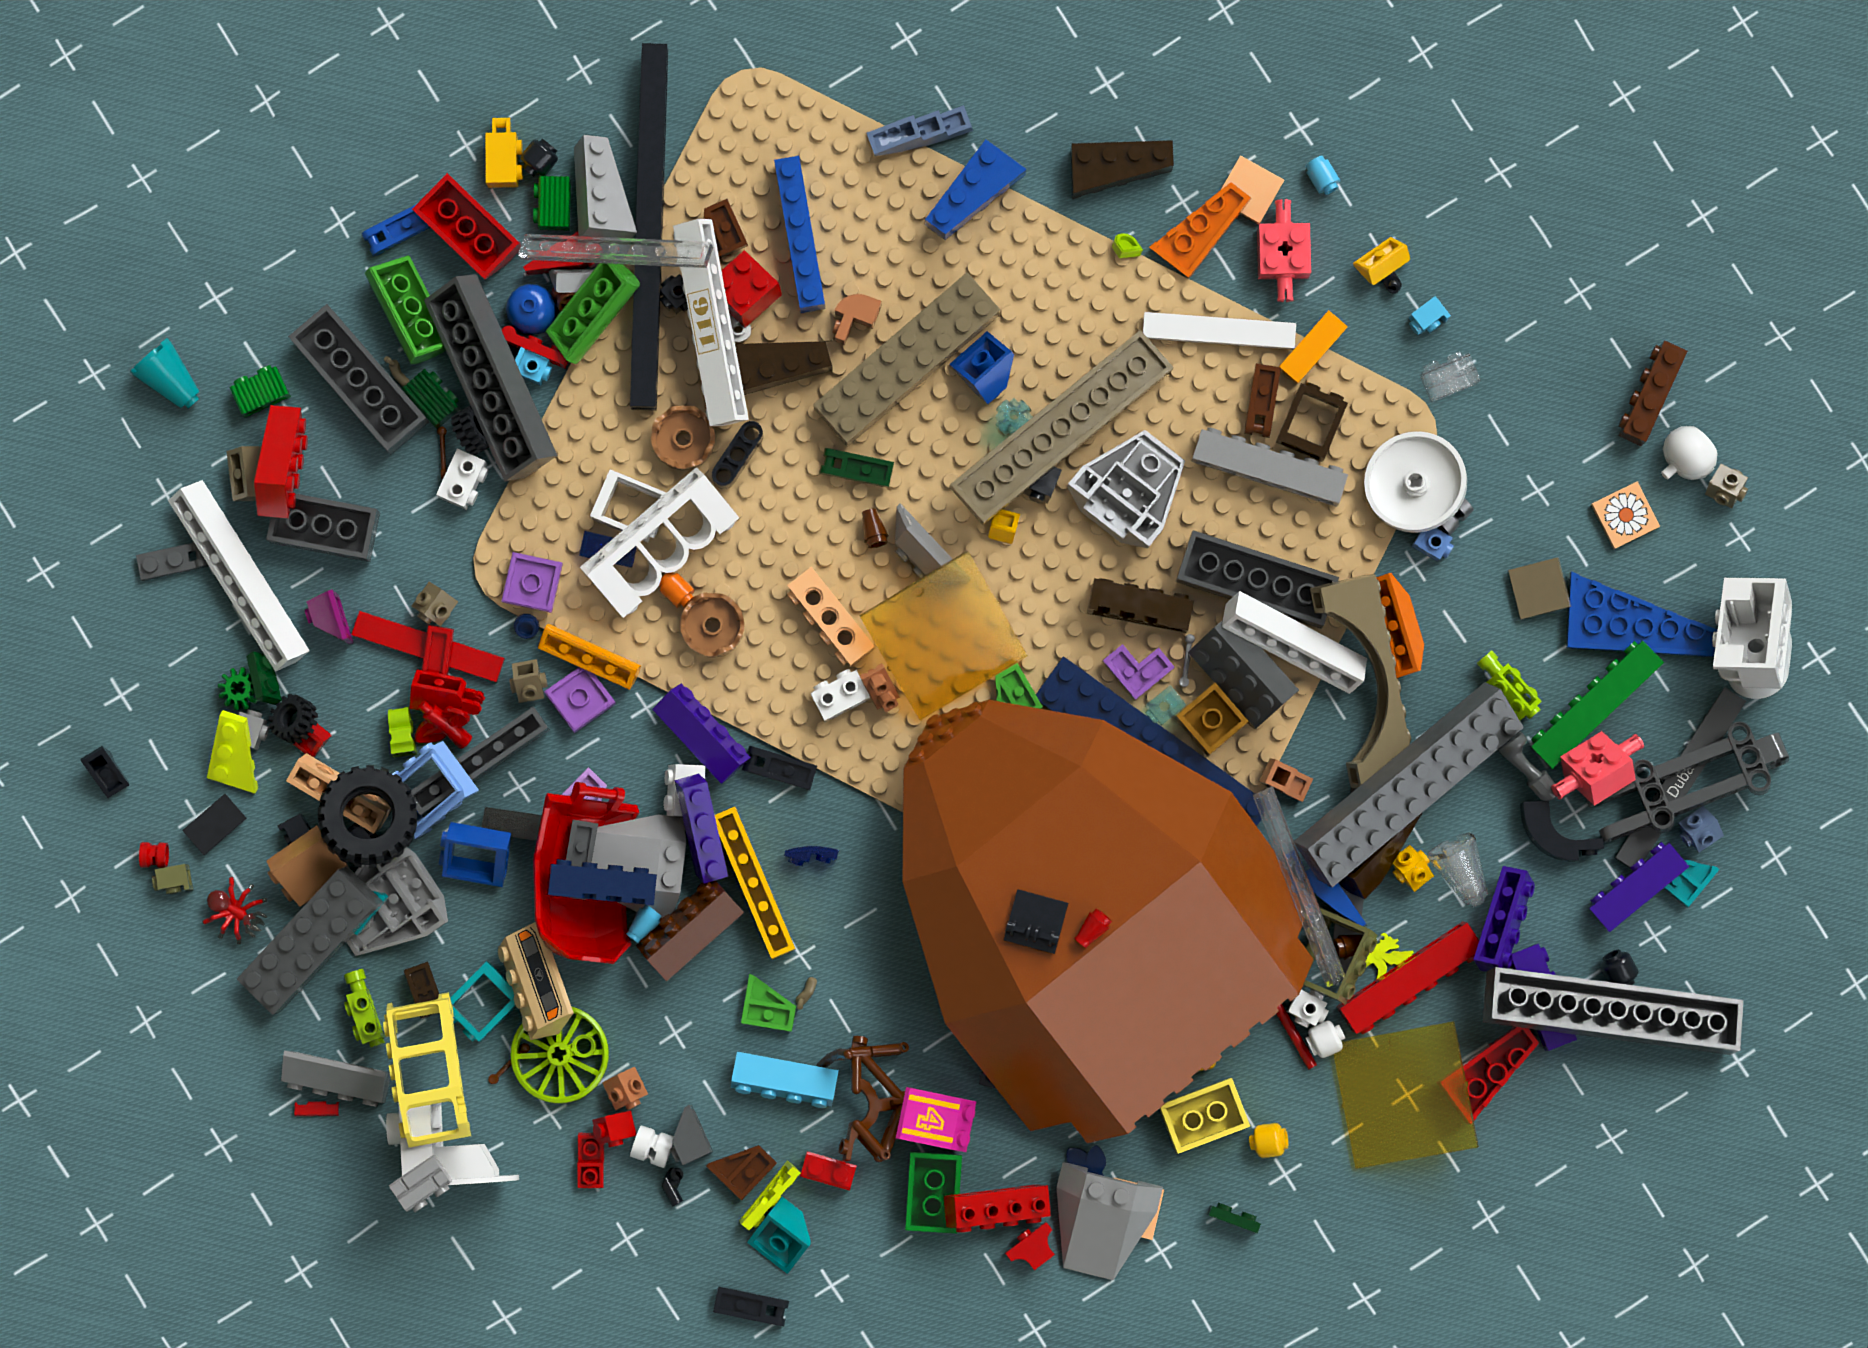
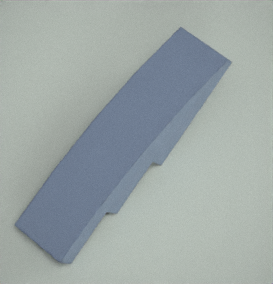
[866,105,973,156]

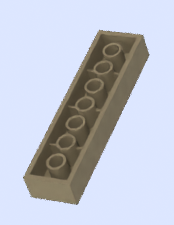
[813,272,1001,447]

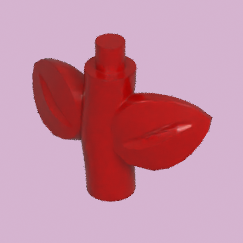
[415,701,472,749]

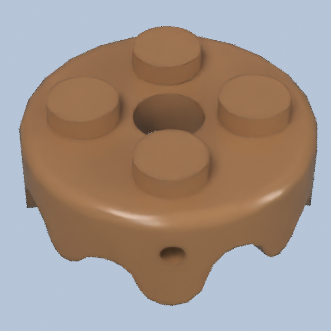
[651,406,715,470]
[681,592,745,657]

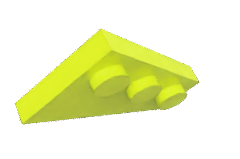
[207,710,258,793]
[739,1160,800,1230]

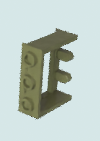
[1303,907,1378,1005]

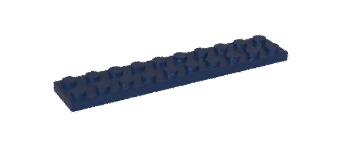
[1036,656,1272,826]

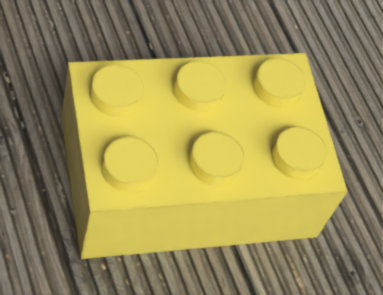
[1159,1078,1250,1154]

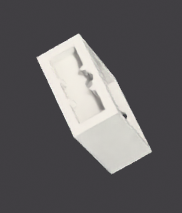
[590,469,666,543]

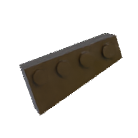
[1071,140,1174,199]
[1087,578,1194,633]

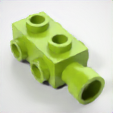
[1477,650,1542,720]
[344,969,385,1048]

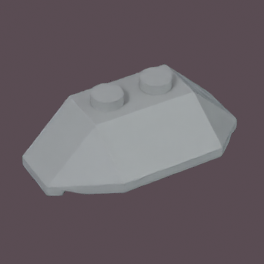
[895,503,970,584]

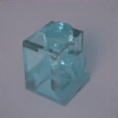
[1145,685,1186,726]

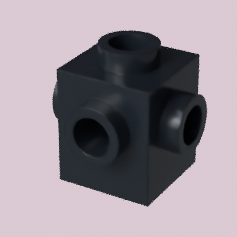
[660,274,688,314]

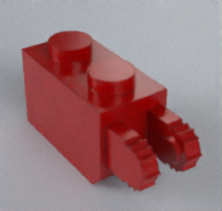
[409,669,485,715]

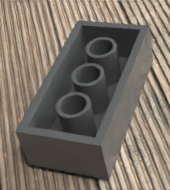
[266,494,380,562]
[1188,620,1299,728]

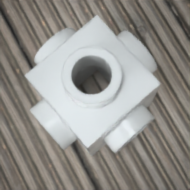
[1287,989,1329,1028]

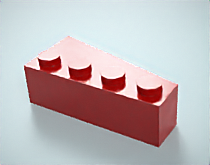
[1437,1027,1539,1124]

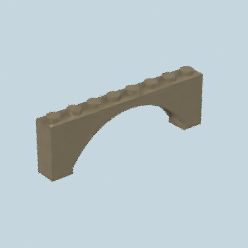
[1310,574,1411,788]

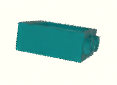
[451,961,516,1042]

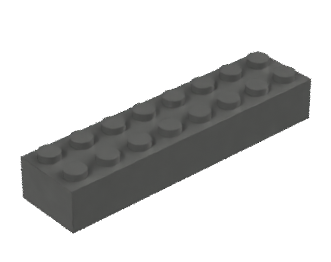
[424,274,558,481]

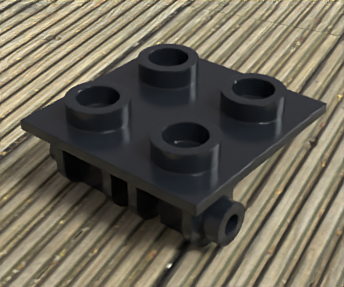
[1004,889,1069,954]

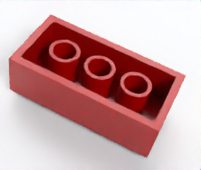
[254,405,308,518]

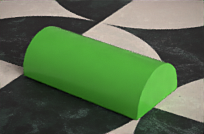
[546,254,640,364]
[365,255,446,364]

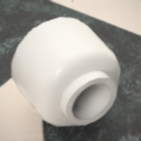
[1305,1020,1346,1058]

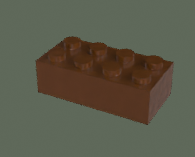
[636,880,744,982]

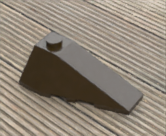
[1339,813,1422,899]

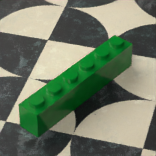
[1530,640,1664,769]

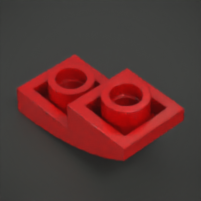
[577,1133,604,1188]

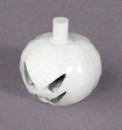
[1661,426,1718,480]

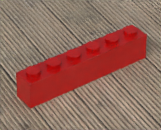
[1336,921,1479,1034]

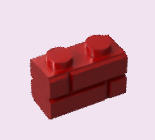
[800,1151,857,1191]

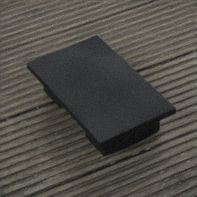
[182,794,247,855]

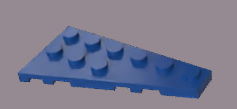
[1566,571,1717,657]

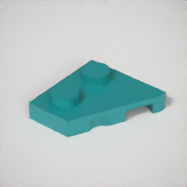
[1664,860,1720,908]

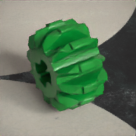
[218,667,258,711]

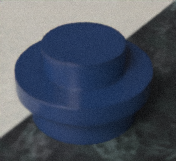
[514,614,540,639]

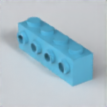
[731,1052,839,1108]

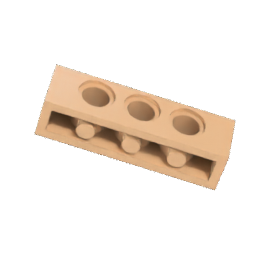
[787,567,875,667]
[286,753,391,833]

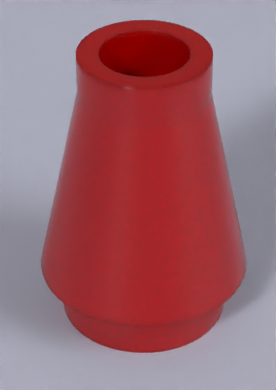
[1074,908,1112,948]

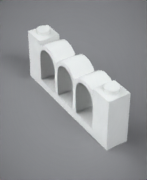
[580,468,739,618]

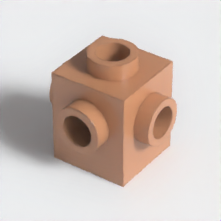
[602,1067,648,1110]

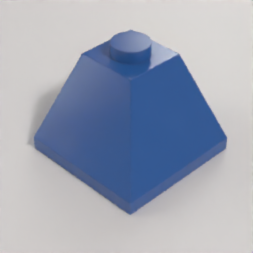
[950,331,1014,404]

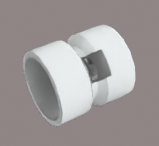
[630,1125,674,1168]

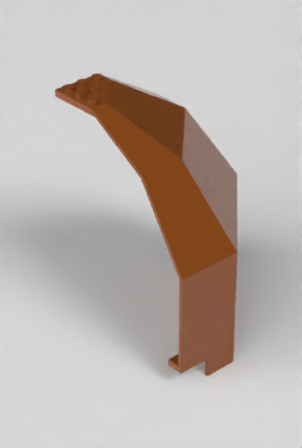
[902,700,1314,1143]

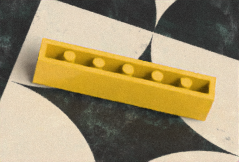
[715,807,796,960]

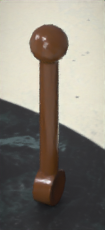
[437,426,447,479]
[488,1043,530,1084]

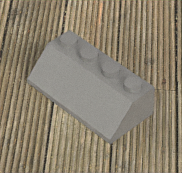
[281,1050,391,1107]

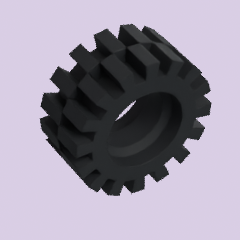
[451,406,489,455]
[268,694,318,744]

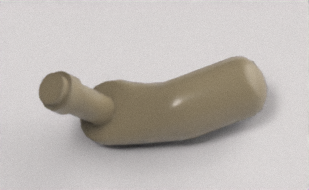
[384,356,409,387]
[796,977,817,1010]

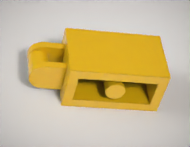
[485,117,523,188]

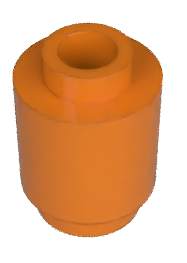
[659,572,695,608]

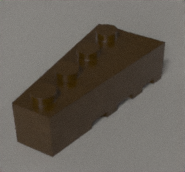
[735,341,833,395]

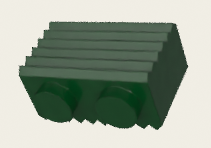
[402,369,460,429]

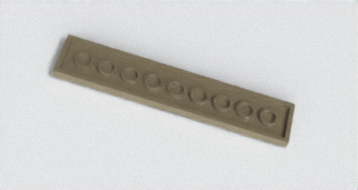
[949,330,1174,525]

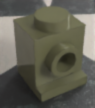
[152,864,193,894]

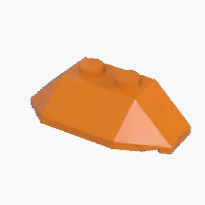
[1376,573,1424,678]

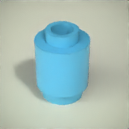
[1306,156,1340,195]

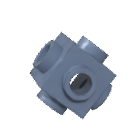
[1678,806,1724,852]

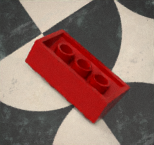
[412,173,523,279]

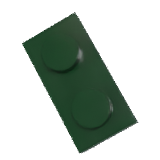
[246,651,282,705]
[1207,1202,1261,1233]

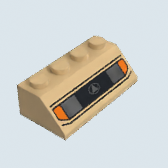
[498,922,573,1040]

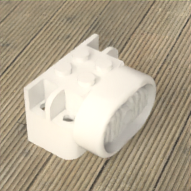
[1712,578,1792,699]

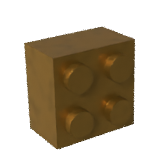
[1175,683,1249,757]

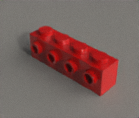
[944,1184,1051,1232]

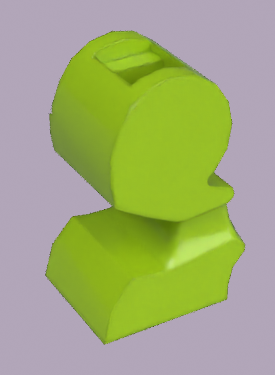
[388,707,417,758]

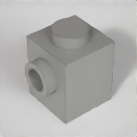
[239,709,269,750]

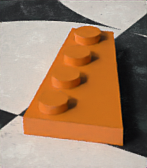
[1149,182,1252,279]

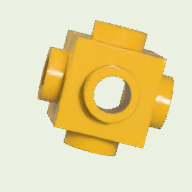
[1392,845,1434,892]

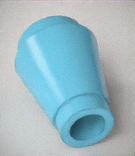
[626,905,662,943]

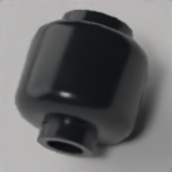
[521,139,558,177]
[1600,949,1639,985]

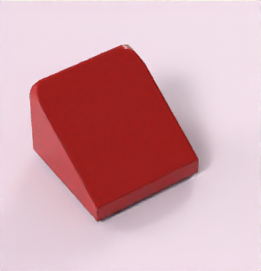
[293,723,331,757]

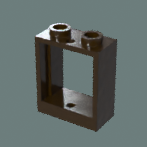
[1276,382,1348,462]

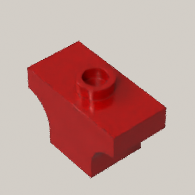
[1005,1221,1055,1270]

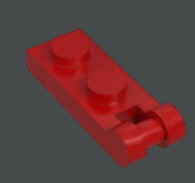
[502,326,568,369]

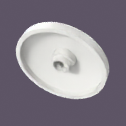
[1364,432,1467,533]

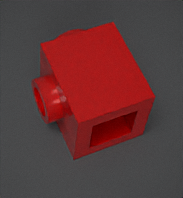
[592,1111,637,1148]

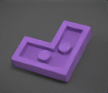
[1103,644,1175,700]

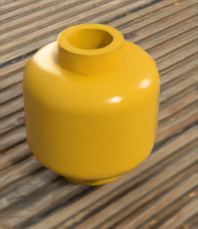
[1249,1123,1289,1158]

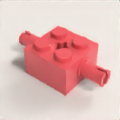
[1257,199,1311,302]
[1551,731,1644,806]

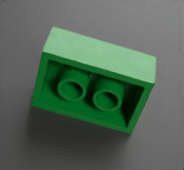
[905,1152,962,1234]

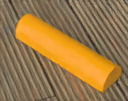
[538,624,641,690]

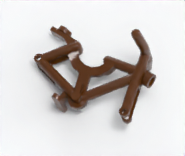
[816,1036,909,1163]

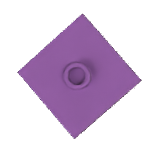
[501,552,563,613]
[544,667,616,733]

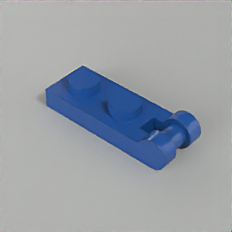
[362,204,430,257]

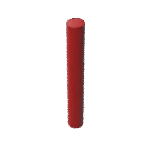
[1276,1003,1317,1070]

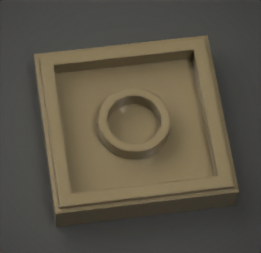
[1508,557,1571,620]

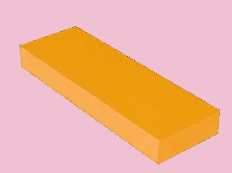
[1279,310,1348,384]

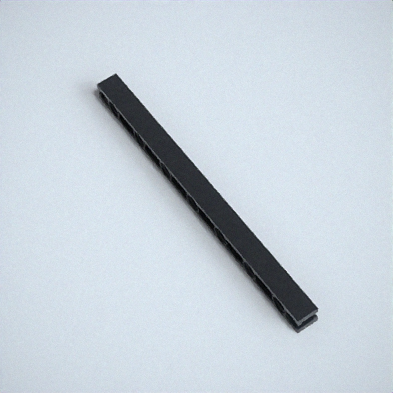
[630,43,668,411]

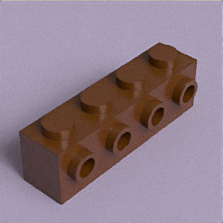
[1618,340,1688,446]

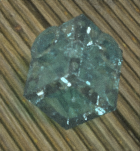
[995,398,1033,435]

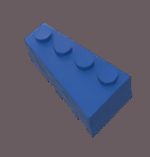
[925,139,1026,240]

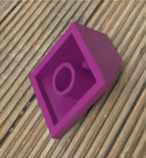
[304,589,354,645]

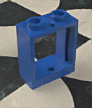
[439,822,511,887]

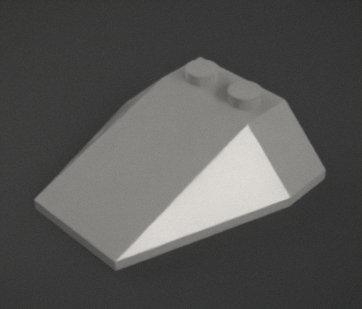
[1067,430,1185,548]
[592,814,686,918]
[347,847,448,956]
[1056,1162,1163,1280]

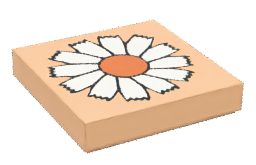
[1591,482,1660,549]

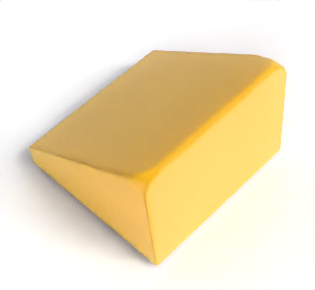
[988,509,1020,544]

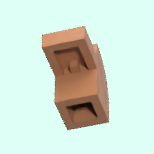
[832,294,882,345]
[1259,758,1313,802]

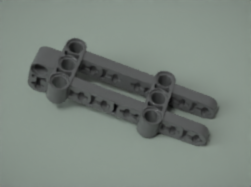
[1585,721,1789,843]

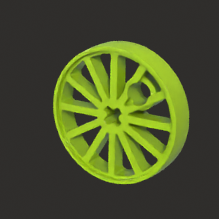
[511,1007,609,1103]

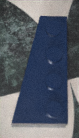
[547,859,657,906]

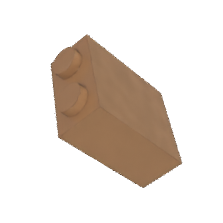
[267,826,348,907]

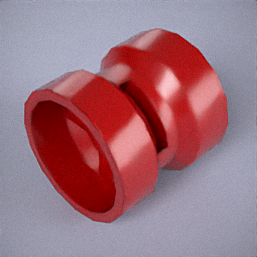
[139,842,169,868]

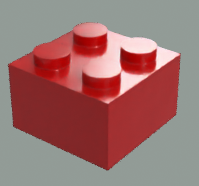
[721,250,782,328]

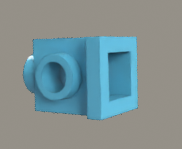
[1409,296,1451,335]
[515,347,553,386]

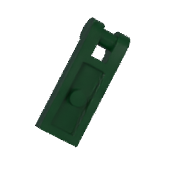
[819,448,894,488]

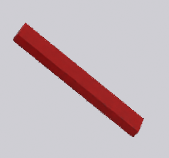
[351,611,505,683]

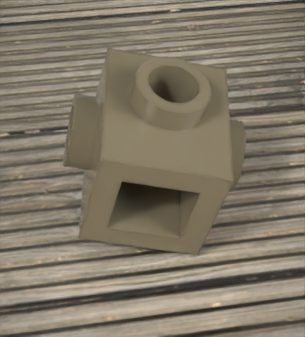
[1705,464,1748,508]
[412,582,458,627]
[509,659,548,703]

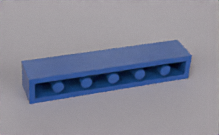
[774,156,825,313]

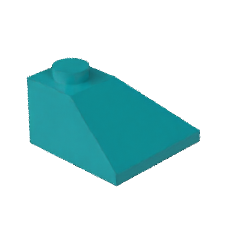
[747,1197,811,1274]

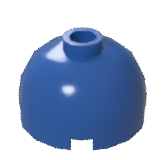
[506,284,557,335]

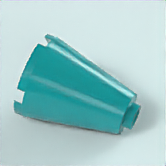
[130,338,200,409]

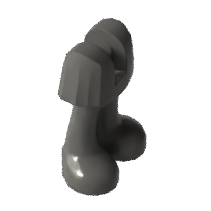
[1498,731,1556,801]

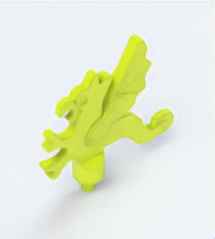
[1366,933,1414,979]

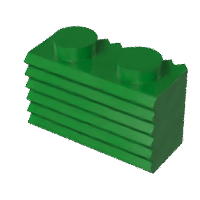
[533,176,571,231]
[229,365,291,418]

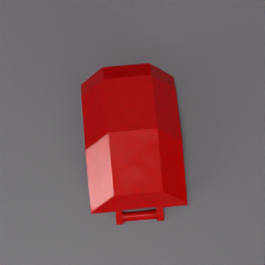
[533,782,640,964]

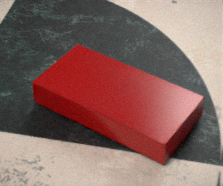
[422,625,454,675]

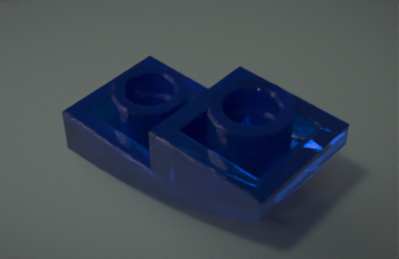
[579,531,637,568]
[784,846,839,867]

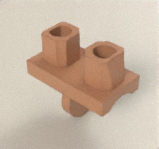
[860,663,900,712]

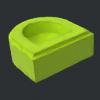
[1112,233,1143,259]

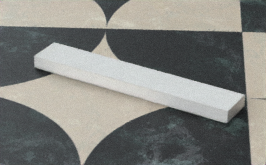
[1143,312,1296,350]

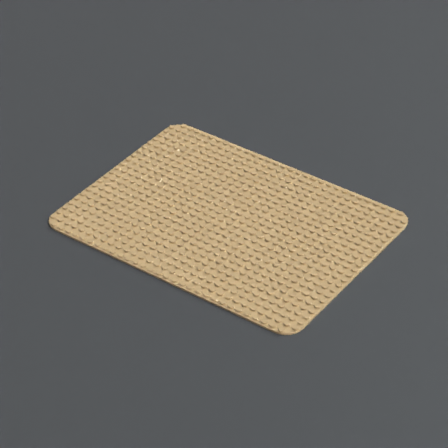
[473,68,1437,812]

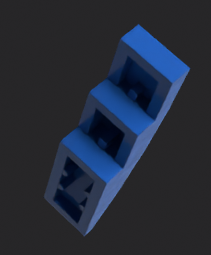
[1283,851,1367,927]

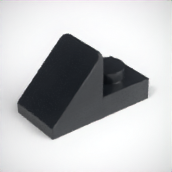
[80,746,129,798]

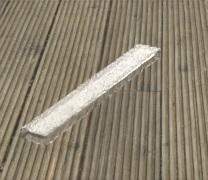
[518,234,713,268]
[1253,786,1345,987]

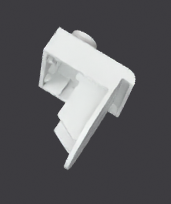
[386,1102,519,1199]

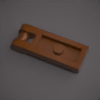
[1244,363,1281,438]

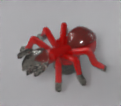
[202,876,268,944]

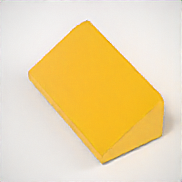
[1353,237,1410,285]

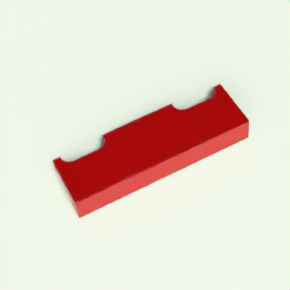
[294,1101,339,1116]

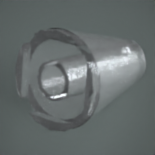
[1427,833,1488,907]

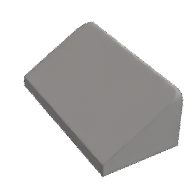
[549,269,594,293]

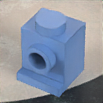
[1411,528,1454,562]

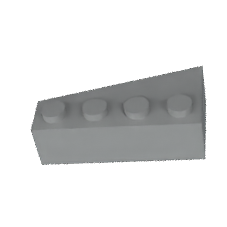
[574,135,637,245]

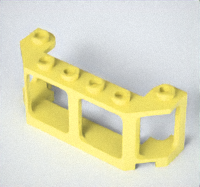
[383,992,471,1148]

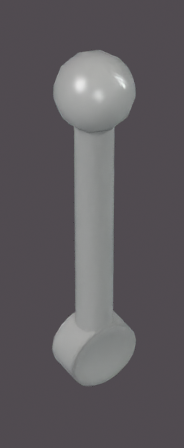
[1179,634,1195,687]

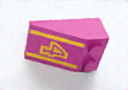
[896,1087,976,1152]

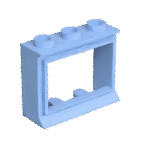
[392,741,479,839]

